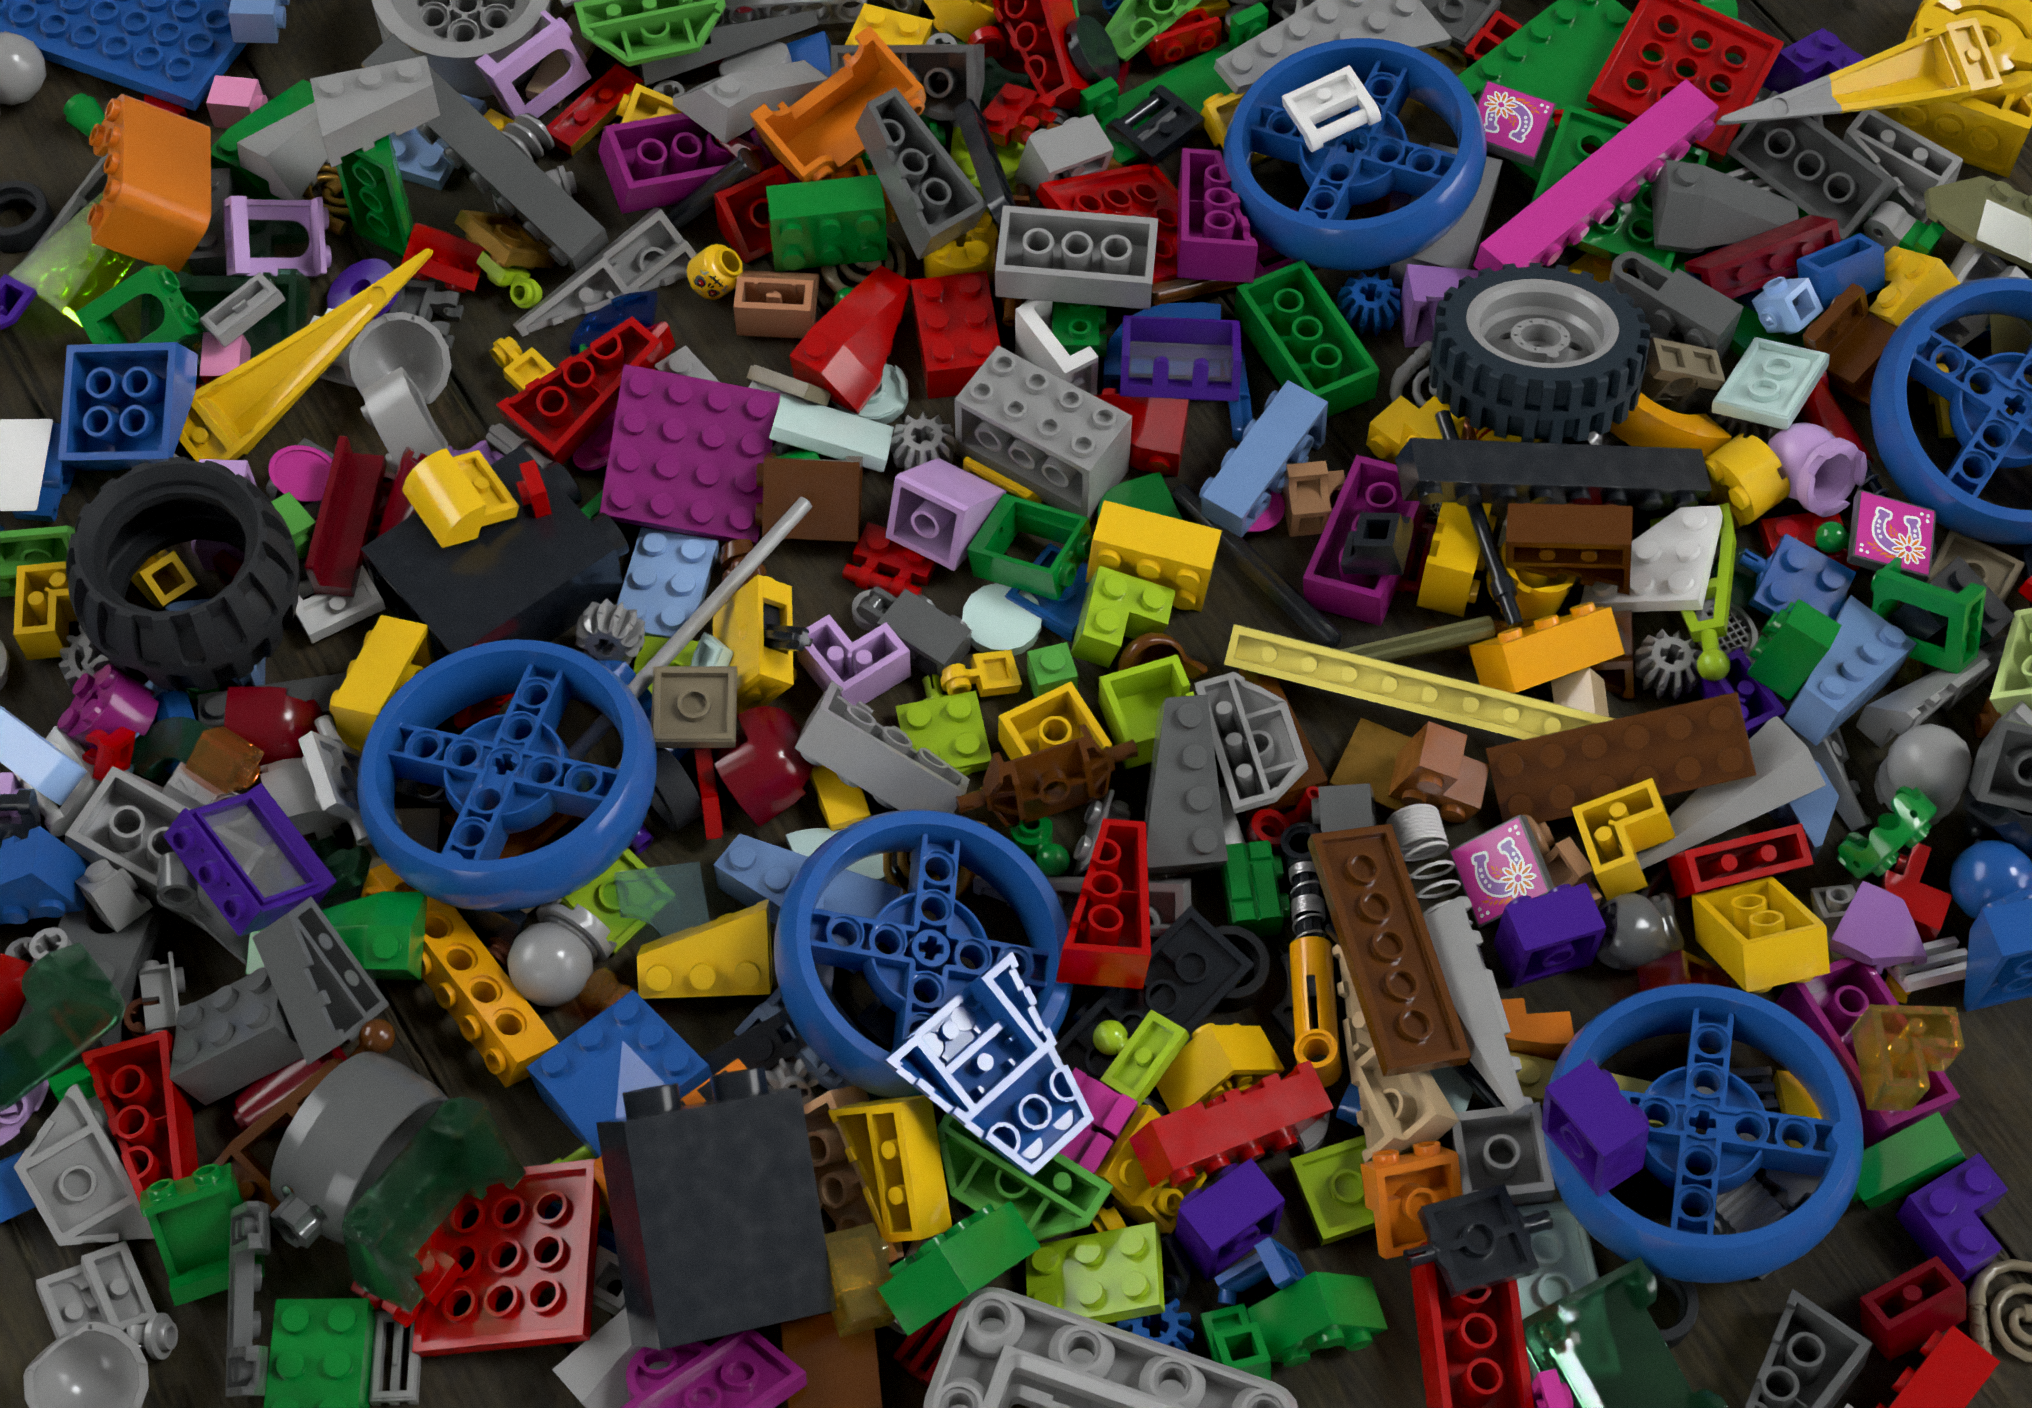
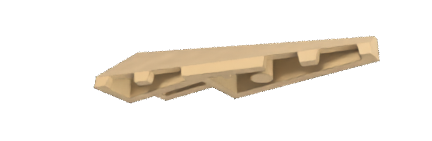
[1331,944,1459,1162]

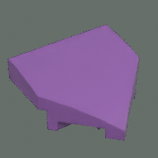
[1829,881,1928,974]

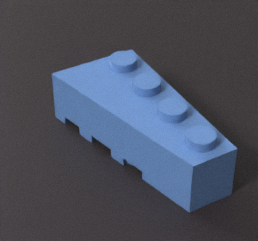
[1199,380,1328,538]
[1783,595,1917,746]
[714,833,903,975]

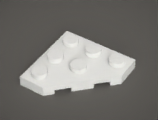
[1580,505,1723,612]

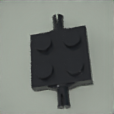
[1403,1184,1553,1298]

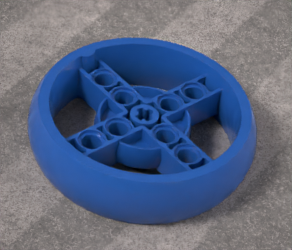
[1223,38,1487,271]
[1870,277,2032,545]
[357,639,657,912]
[774,809,1073,1106]
[1541,983,1864,1283]

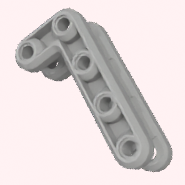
[923,1287,1298,1408]

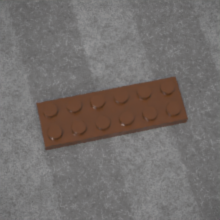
[1486,692,1757,823]
[1307,824,1471,1077]

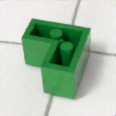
[1747,598,1842,701]
[1247,1271,1388,1367]

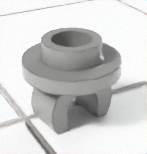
[127,1313,178,1360]

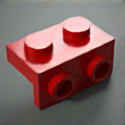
[1144,7,1222,67]
[401,223,487,293]

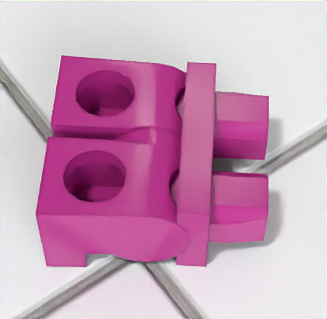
[1059,1067,1138,1174]

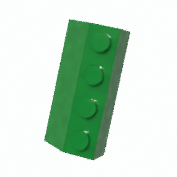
[336,134,413,259]

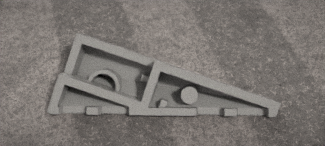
[1424,896,1533,1116]

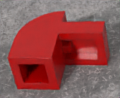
[1877,843,1953,943]

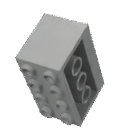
[955,346,1132,522]

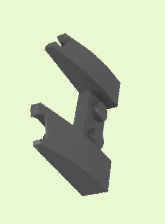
[225,1201,271,1397]

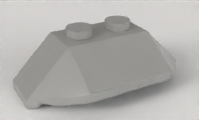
[1194,672,1309,814]

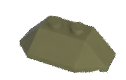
[1924,176,2032,271]

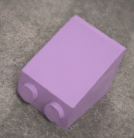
[886,458,1006,571]

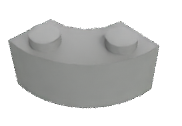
[361,366,449,474]

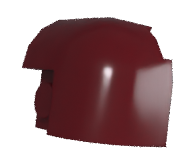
[224,686,324,775]
[711,706,818,827]

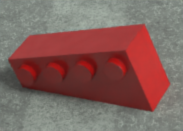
[991,0,1095,110]
[81,1030,199,1204]

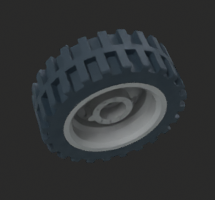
[1429,263,1650,444]

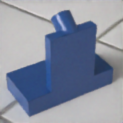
[1214,1236,1307,1306]

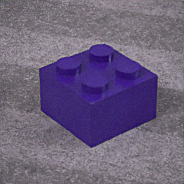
[1493,883,1606,988]
[1541,1058,1650,1197]
[1175,1158,1285,1283]

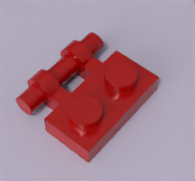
[842,522,938,598]

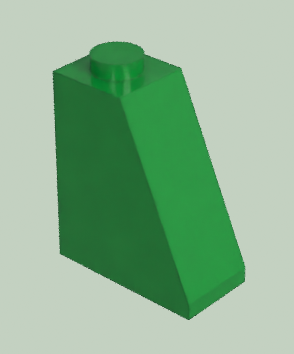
[1852,1111,1967,1210]

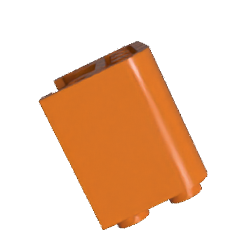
[87,94,211,273]

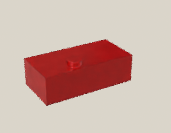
[1410,1242,1535,1408]

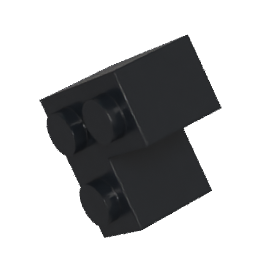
[1887,556,2015,647]

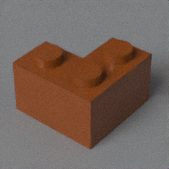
[1388,721,1490,824]

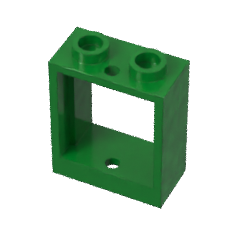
[967,493,1093,601]

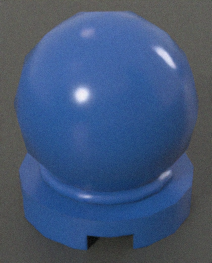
[1949,840,2032,923]

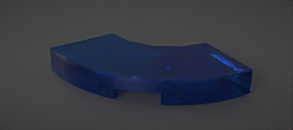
[570,291,658,354]

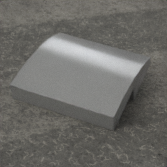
[36,1241,157,1339]

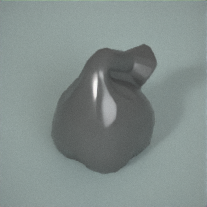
[1595,893,1684,971]

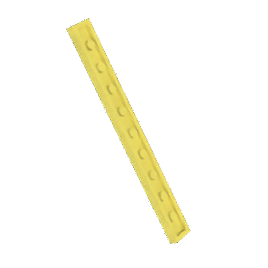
[1224,624,1615,739]

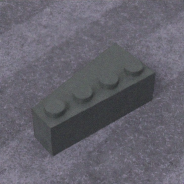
[855,87,988,260]

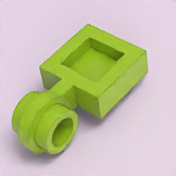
[476,251,542,309]

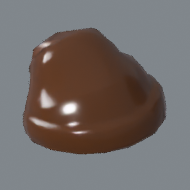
[1118,632,1208,679]

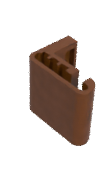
[1802,283,1914,407]

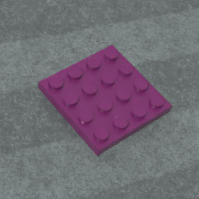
[599,364,780,547]

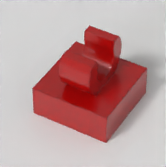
[82,726,136,782]

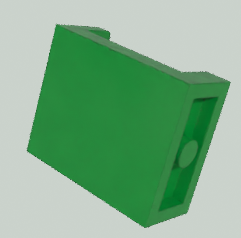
[140,1163,265,1307]

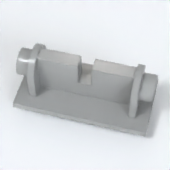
[1073,789,1131,877]
[138,952,186,1038]

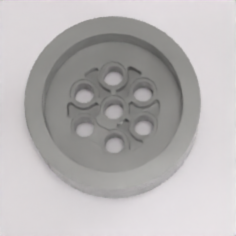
[372,0,560,98]

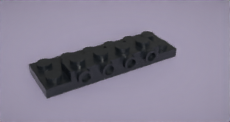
[1054,905,1255,1133]

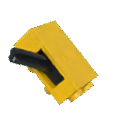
[713,574,813,715]

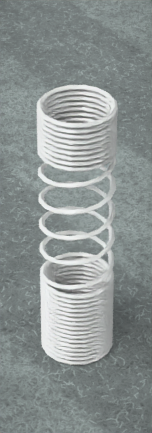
[1386,804,1487,969]

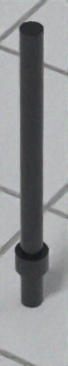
[1435,410,1524,629]

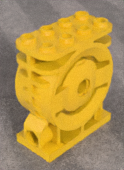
[1875,0,2032,178]

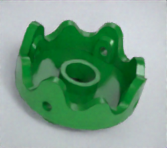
[1836,786,1937,879]

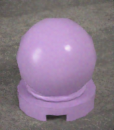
[1767,422,1867,517]

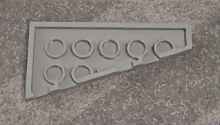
[1214,0,1452,94]

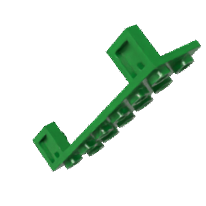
[1079,2,1269,165]

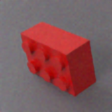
[911,271,1001,399]

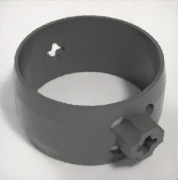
[269,1051,456,1249]

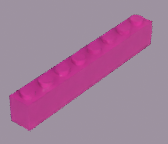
[1473,79,1719,271]

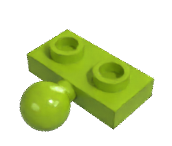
[1093,1009,1190,1108]

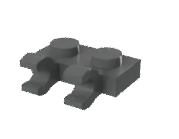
[389,280,464,351]

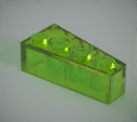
[9,191,136,327]

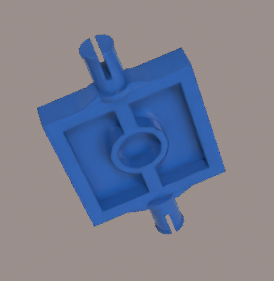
[1737,534,1856,620]

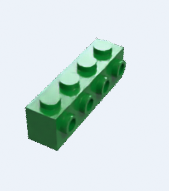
[1052,301,1107,374]

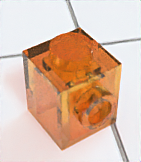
[185,726,264,794]

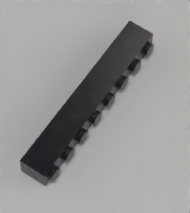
[1395,438,1712,511]

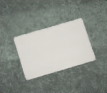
[0,419,53,511]

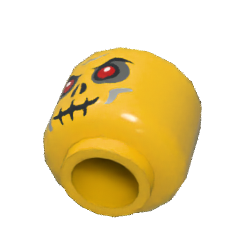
[686,244,743,300]

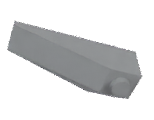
[673,60,829,143]

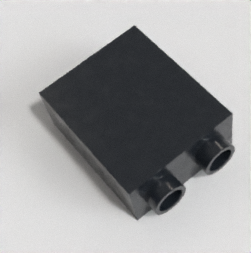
[361,445,629,662]
[596,1067,837,1350]

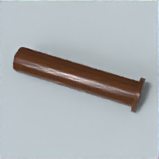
[1151,277,1247,306]

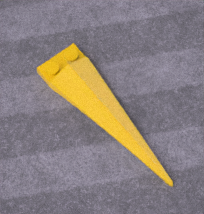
[179,249,433,462]

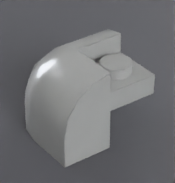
[260,758,347,851]

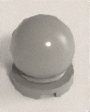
[0,31,46,115]
[1874,724,1973,825]
[507,898,617,1007]

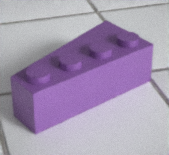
[1399,264,1479,348]

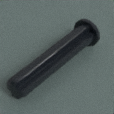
[665,147,761,229]

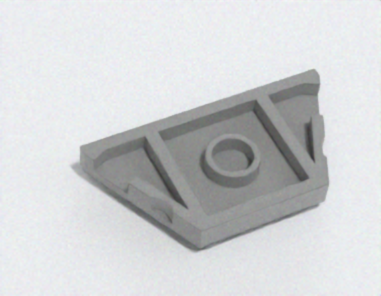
[14,1084,154,1246]

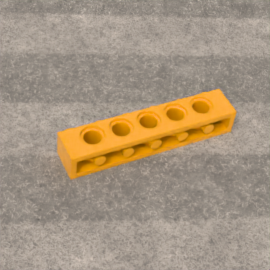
[360,863,559,1088]

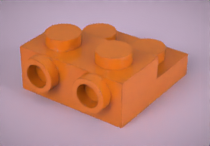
[1360,1141,1463,1259]

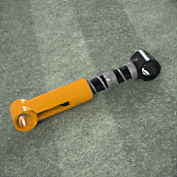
[1280,822,1343,1088]

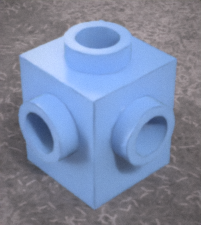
[1752,277,1824,335]

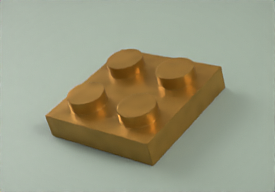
[454,210,555,270]

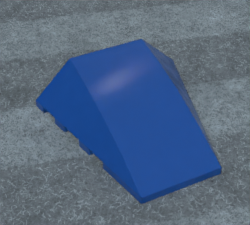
[883,951,1094,1177]

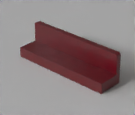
[1684,215,1841,299]
[305,436,387,597]

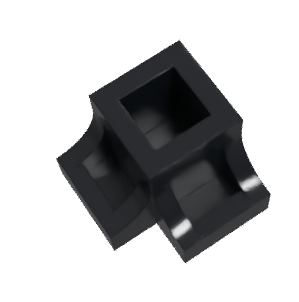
[1340,512,1414,575]

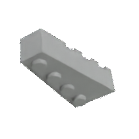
[795,680,970,813]

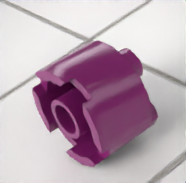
[57,664,159,749]

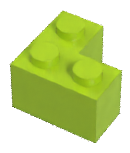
[1071,565,1176,668]

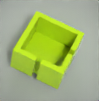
[1098,655,1194,770]

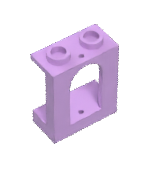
[475,10,591,121]
[222,196,332,277]

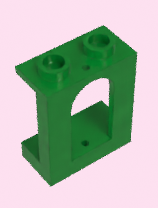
[75,265,204,344]
[1871,557,1987,674]

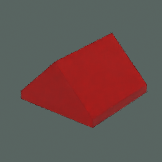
[714,163,790,263]

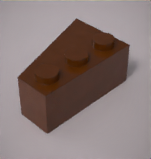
[1506,503,1633,595]

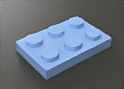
[390,94,487,190]
[617,527,719,640]

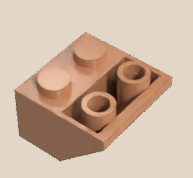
[733,270,819,339]

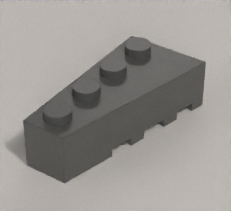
[1145,694,1228,877]
[1745,1289,1873,1408]

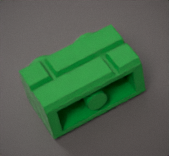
[1219,840,1290,937]

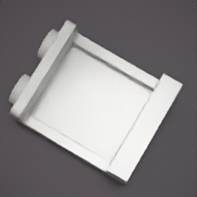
[1015,299,1098,395]

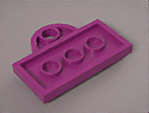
[620,1329,807,1408]

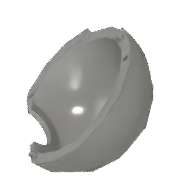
[348,312,451,404]
[23,1320,149,1408]

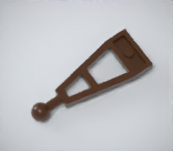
[213,1019,395,1235]

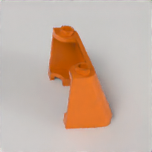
[750,25,926,182]

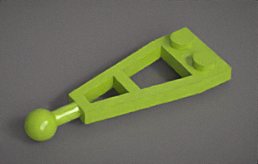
[1650,502,1736,681]

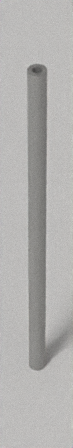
[568,497,812,761]

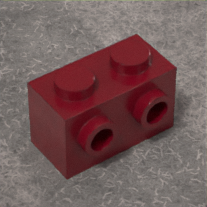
[1860,1256,1966,1362]

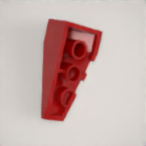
[789,265,911,415]
[1094,388,1189,477]

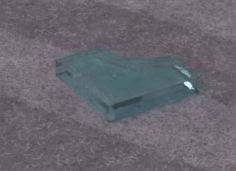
[614,862,710,937]

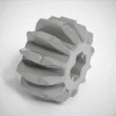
[890,412,957,471]
[575,598,645,665]
[1633,629,1703,700]

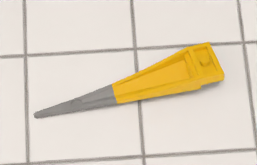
[1716,17,2003,125]

